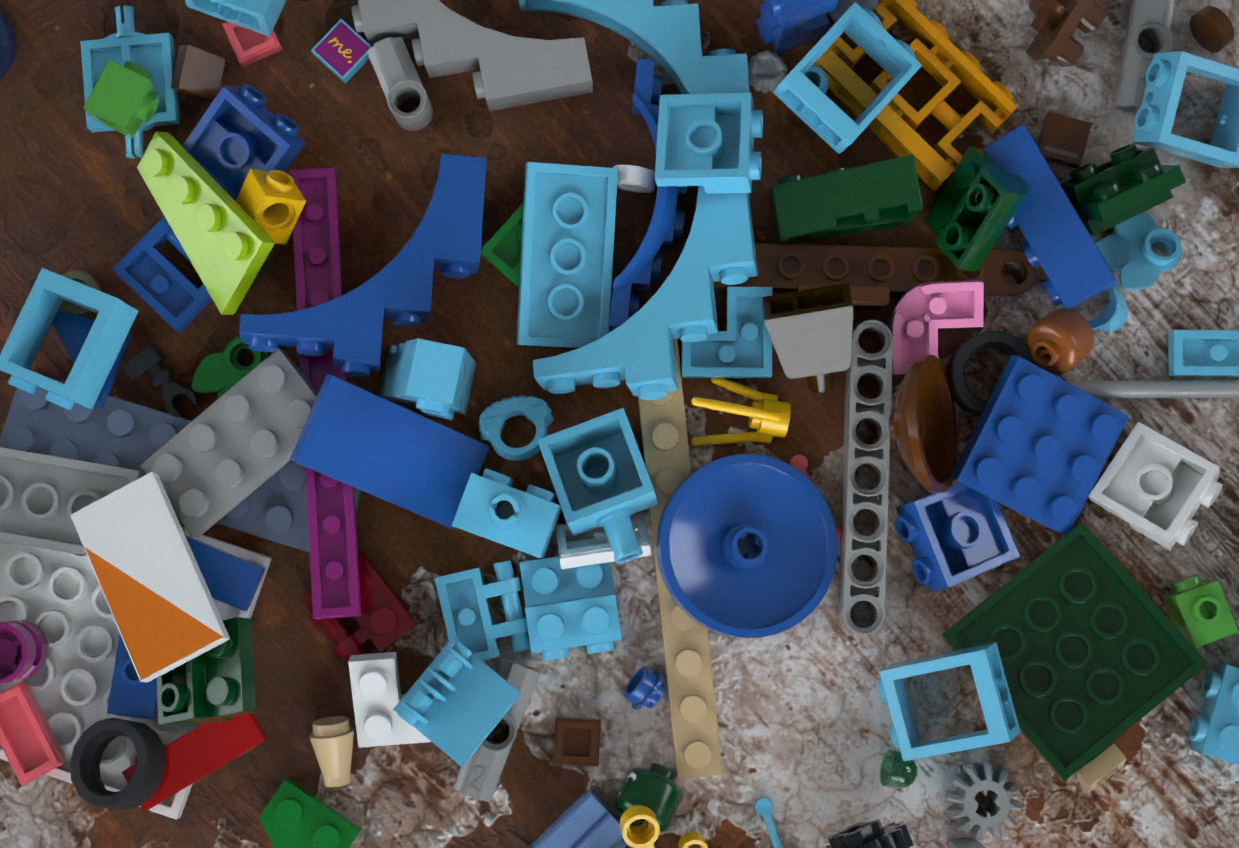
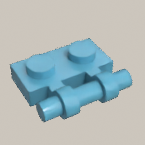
[435,560,531,661]

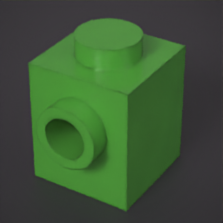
[83,59,159,139]
[1161,574,1238,648]

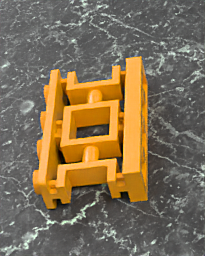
[813,0,1017,192]

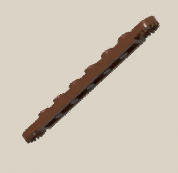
[714,243,1037,297]

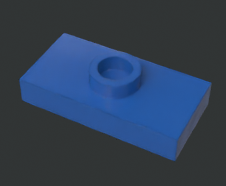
[107,635,158,720]

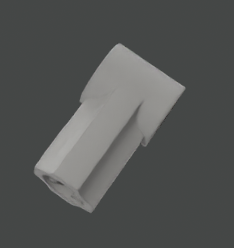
[367,36,433,131]

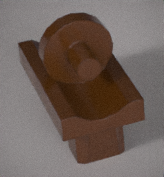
[1025,0,1107,67]

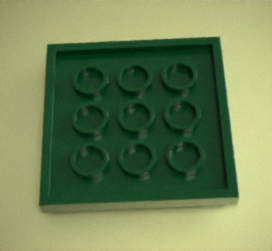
[941,521,1208,782]

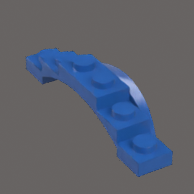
[609,59,687,331]

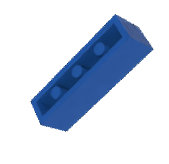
[983,124,1119,310]

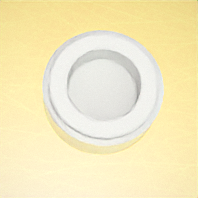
[613,165,656,193]

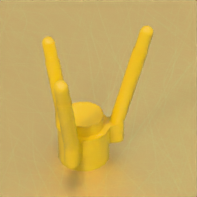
[691,378,791,446]

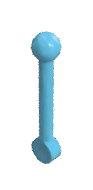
[754,797,784,848]

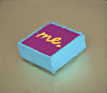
[311,19,372,84]

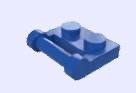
[112,217,212,333]

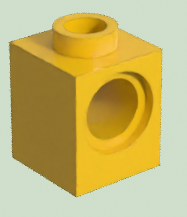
[236,169,306,245]

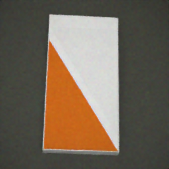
[70,472,230,683]

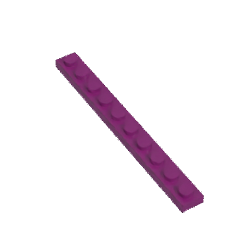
[290,167,362,620]

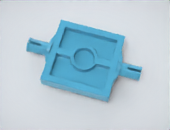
[80,5,180,159]

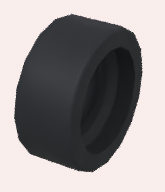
[946,331,1037,417]
[70,718,167,810]

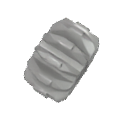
[942,760,1023,841]

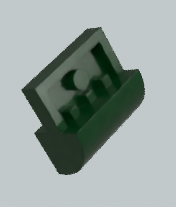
[1061,143,1186,236]
[925,146,1029,271]
[156,617,256,726]

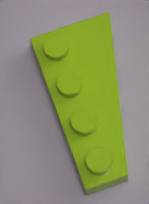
[137,131,275,315]

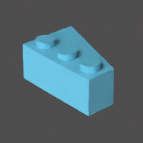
[379,338,476,421]

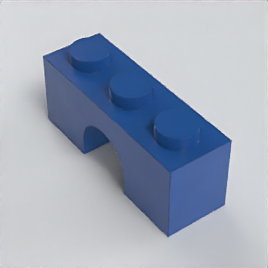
[756,0,839,54]

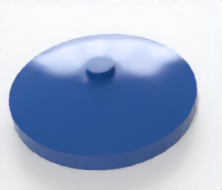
[656,454,838,638]

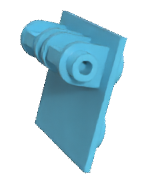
[393,637,522,767]

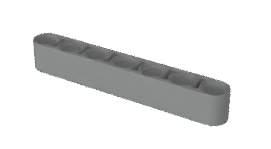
[838,320,893,635]

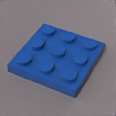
[950,355,1129,536]

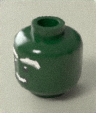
[615,763,683,831]

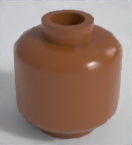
[1025,309,1094,375]

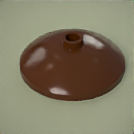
[889,355,957,493]

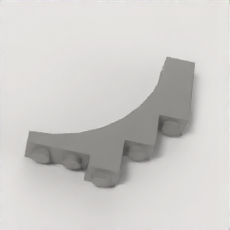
[351,0,593,111]

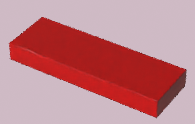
[122,713,268,812]

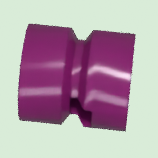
[0,620,49,684]

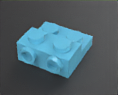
[655,92,763,194]
[519,556,622,661]
[1189,662,1239,765]

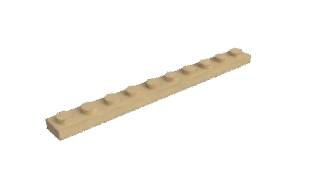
[638,339,723,780]

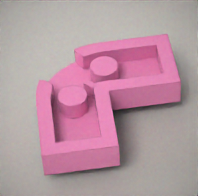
[890,280,984,375]

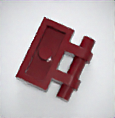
[301,553,418,662]

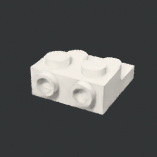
[1089,422,1223,551]

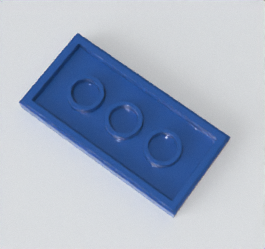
[289,374,490,530]

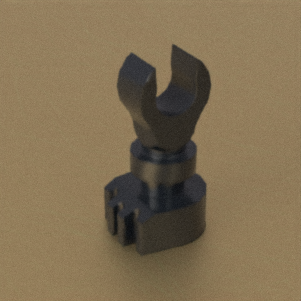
[123,343,200,418]

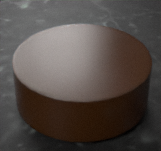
[1190,6,1234,53]

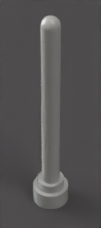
[1056,376,1239,398]

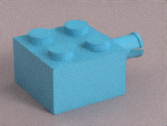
[537,408,659,563]
[452,468,562,558]

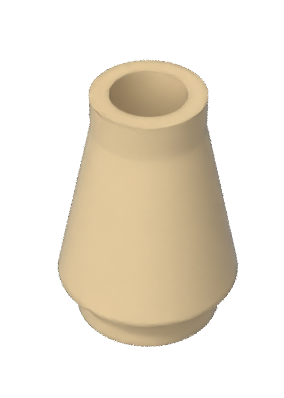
[309,716,355,787]

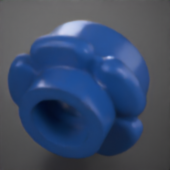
[624,666,665,710]

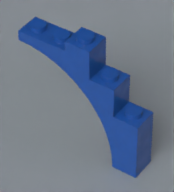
[239,154,486,377]

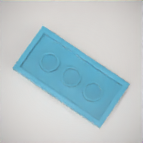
[516,162,618,348]

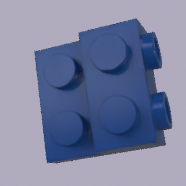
[182,84,306,201]
[895,482,1020,592]

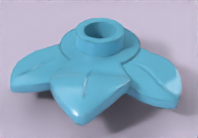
[1096,212,1182,290]

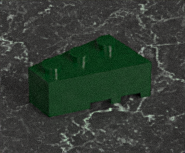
[768,154,923,244]

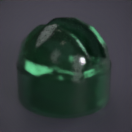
[880,749,918,789]

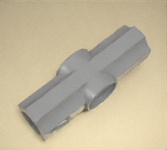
[1115,0,1175,115]
[453,658,540,803]

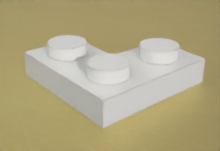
[348,652,431,748]

